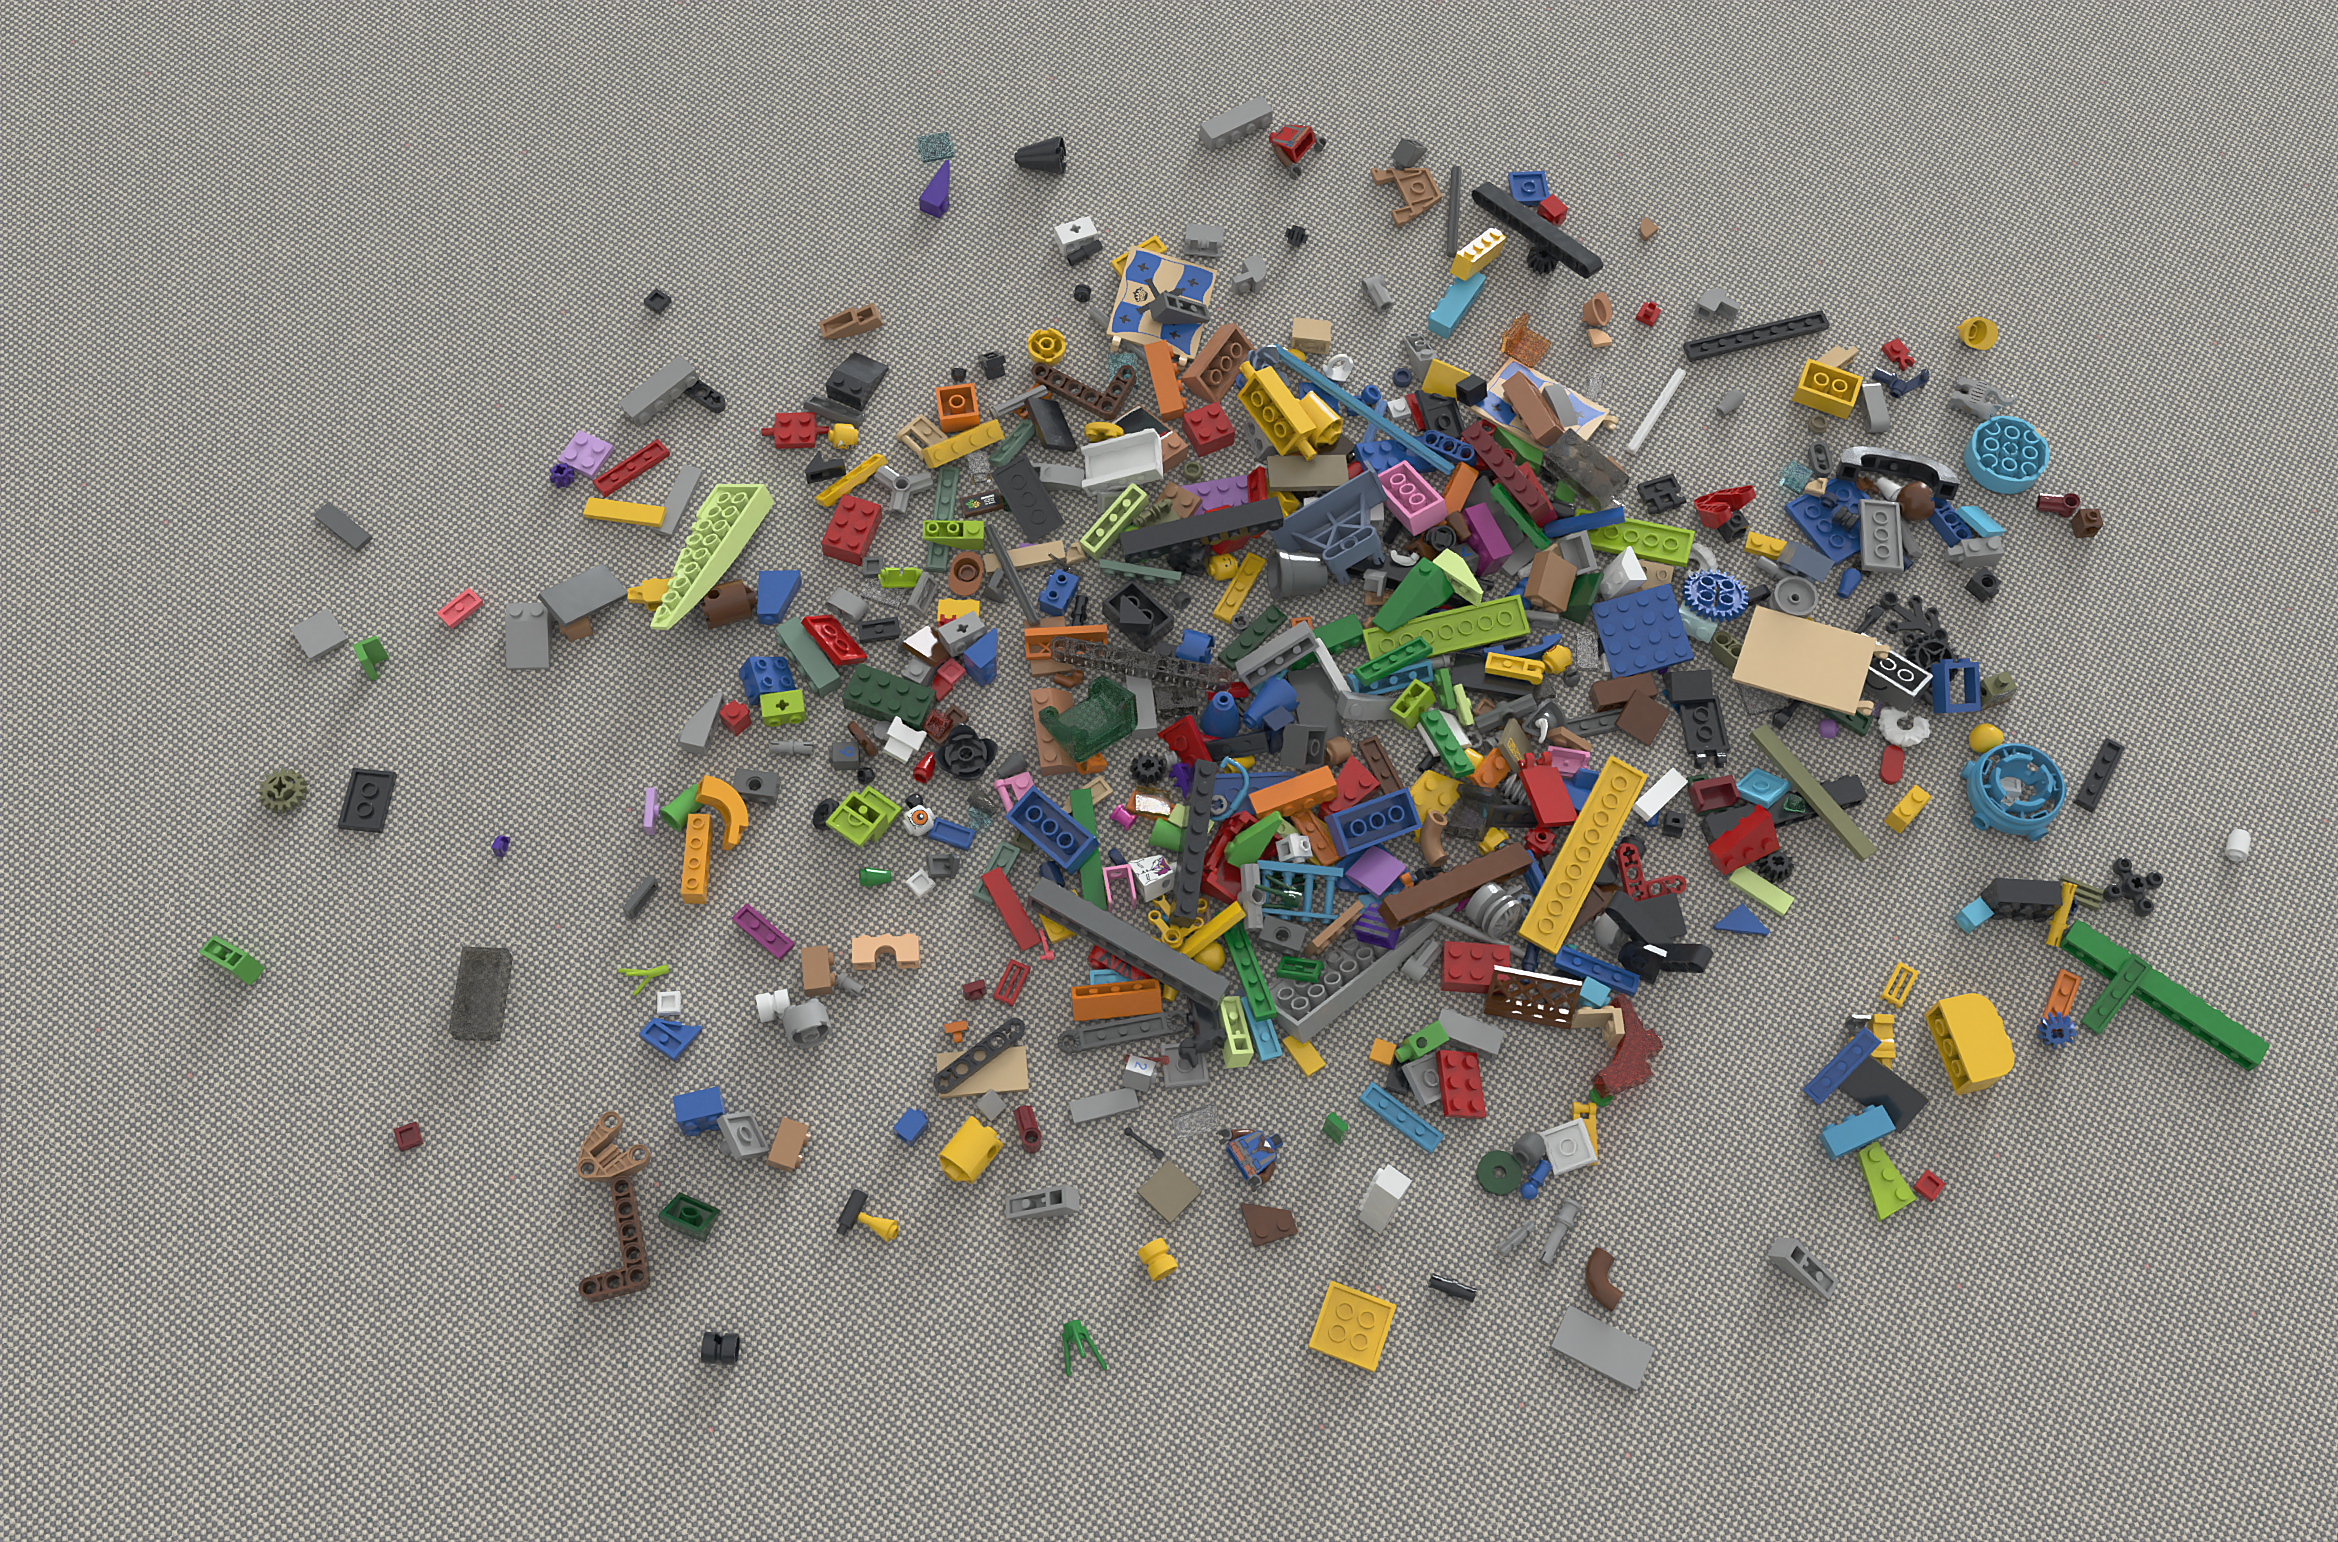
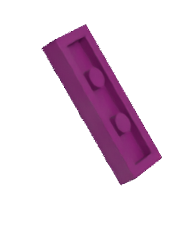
[731,903,795,961]

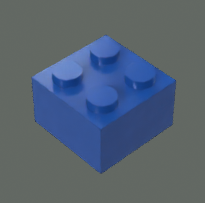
[672,1086,727,1136]

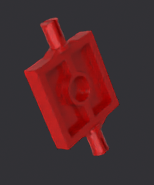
[761,412,829,449]

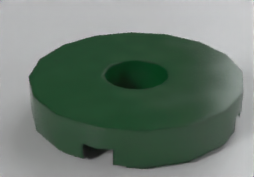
[1476,1150,1522,1196]

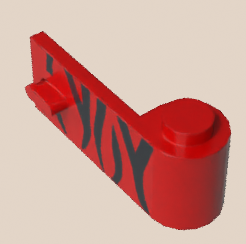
[1087,945,1151,981]

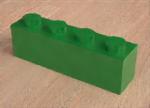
[1288,613,1364,671]

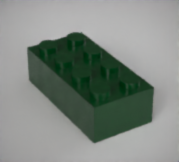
[842,663,937,732]

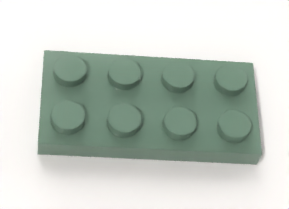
[1099,559,1182,588]

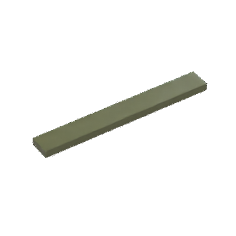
[1749,724,1878,862]

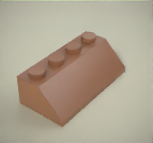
[1181,323,1256,403]
[1501,370,1571,447]
[1030,687,1079,776]

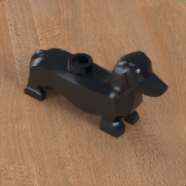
[1178,997,1226,1068]

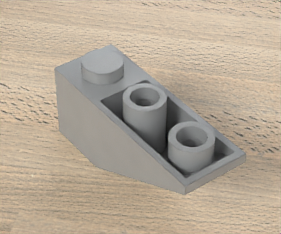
[1402,332,1439,382]

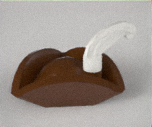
[1390,539,1439,566]

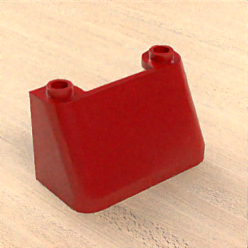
[1200,810,1283,909]

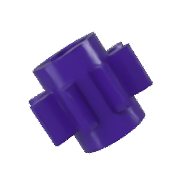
[549,463,575,488]

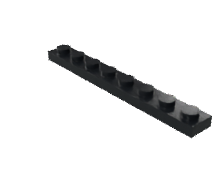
[1683,310,1830,362]

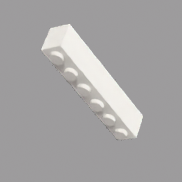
[1358,1164,1412,1234]

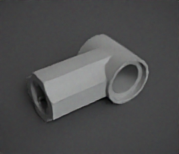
[1361,274,1394,312]
[1401,939,1442,984]

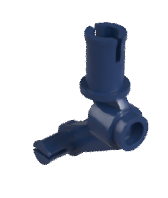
[1872,367,1929,398]

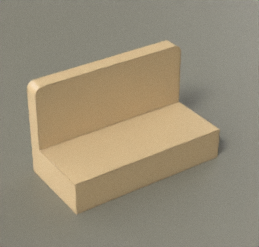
[1816,345,1859,370]

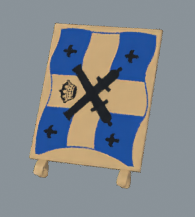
[1106,245,1218,371]
[1467,357,1619,470]

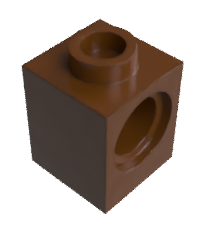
[2070,508,2104,538]

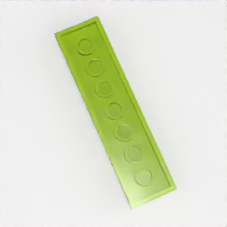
[1362,594,1530,661]

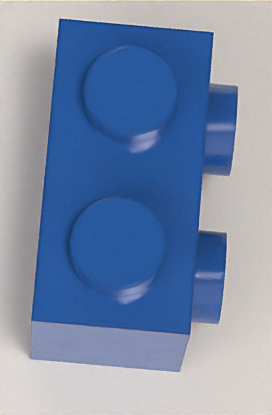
[1038,569,1079,617]

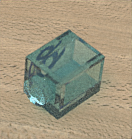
[1779,460,1814,495]

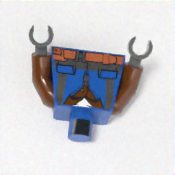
[1215,1127,1283,1192]

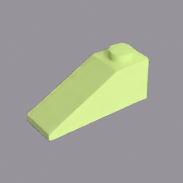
[1432,548,1483,607]
[1218,996,1254,1068]

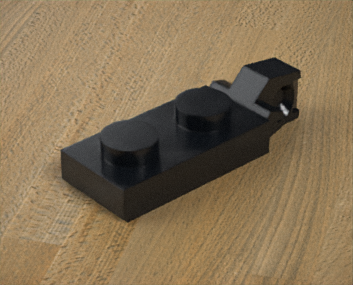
[1384,1033,1412,1096]

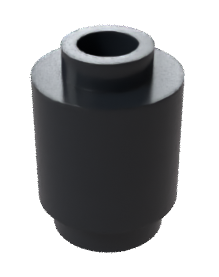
[1549,499,1576,520]

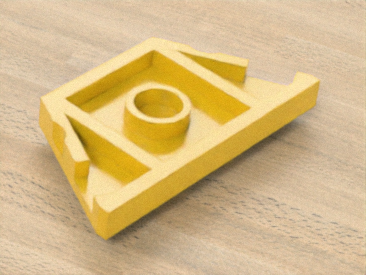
[1409,770,1468,844]

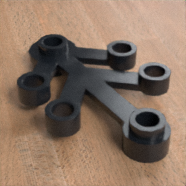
[1880,591,1948,646]

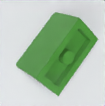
[352,635,389,681]

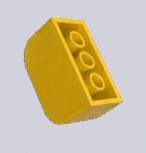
[1924,993,2015,1096]

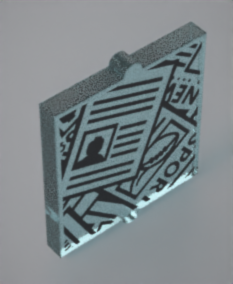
[917,132,955,163]

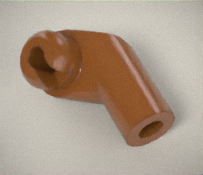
[1053,669,1084,688]

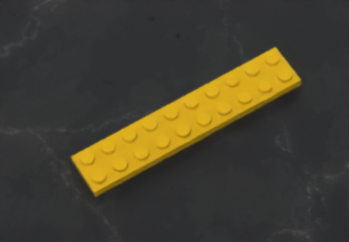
[1517,755,1648,956]

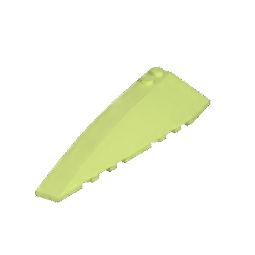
[650,484,774,630]

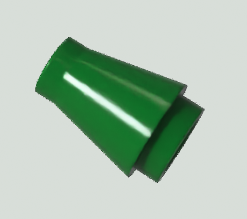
[859,867,891,888]

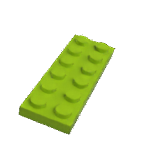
[1573,508,1695,568]

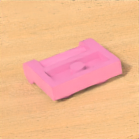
[993,771,1035,813]

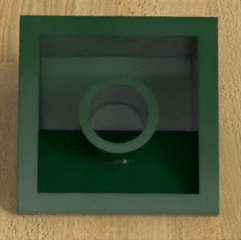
[1560,572,1604,626]

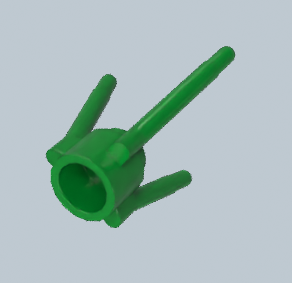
[1061,1320,1107,1377]

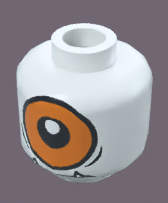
[902,805,935,837]

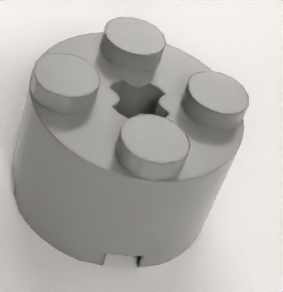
[782,999,833,1049]

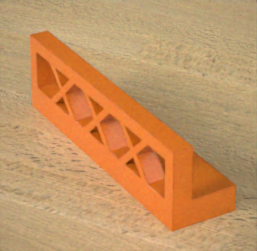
[1024,624,1108,660]

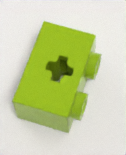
[1389,679,1436,731]
[760,689,807,727]

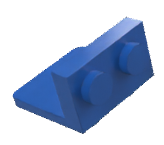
[739,657,796,705]

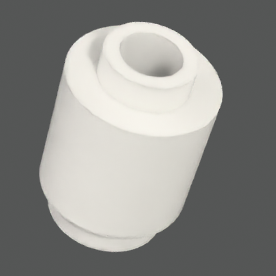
[2225,829,2251,862]

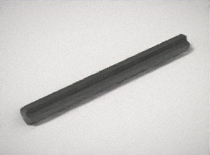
[1446,165,1462,257]
[984,524,1040,627]

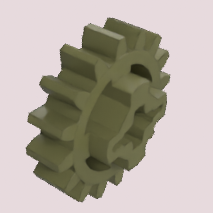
[257,768,308,814]

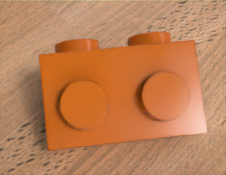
[1469,748,1511,795]

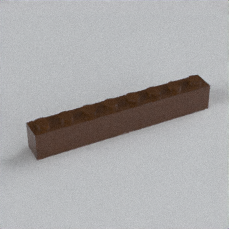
[1377,842,1534,931]

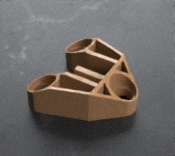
[577,1111,651,1183]

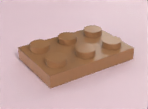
[1303,900,1364,958]

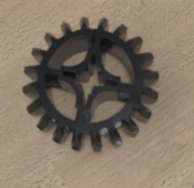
[1904,635,1959,689]

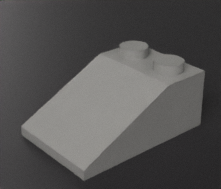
[505,603,554,670]

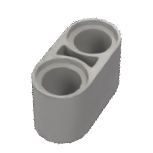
[825,587,869,624]

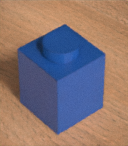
[893,1107,929,1148]

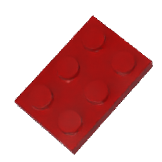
[801,614,868,666]
[1435,1050,1486,1119]

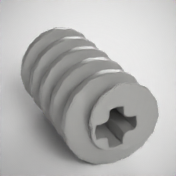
[1498,773,1531,806]

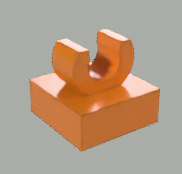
[944,1020,967,1043]

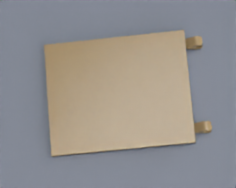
[1731,605,1890,716]

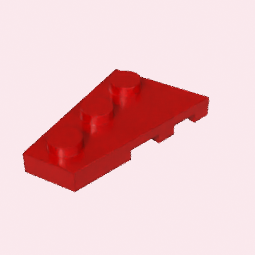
[1157,715,1218,772]

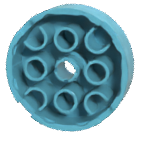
[1964,416,2050,494]

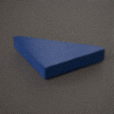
[1713,903,1770,937]

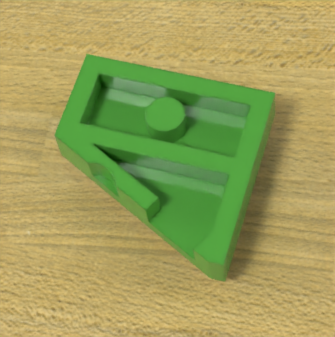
[1432,668,1457,710]

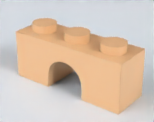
[852,933,920,970]

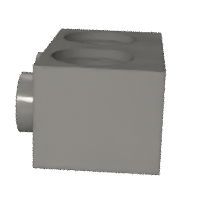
[1242,416,1278,460]

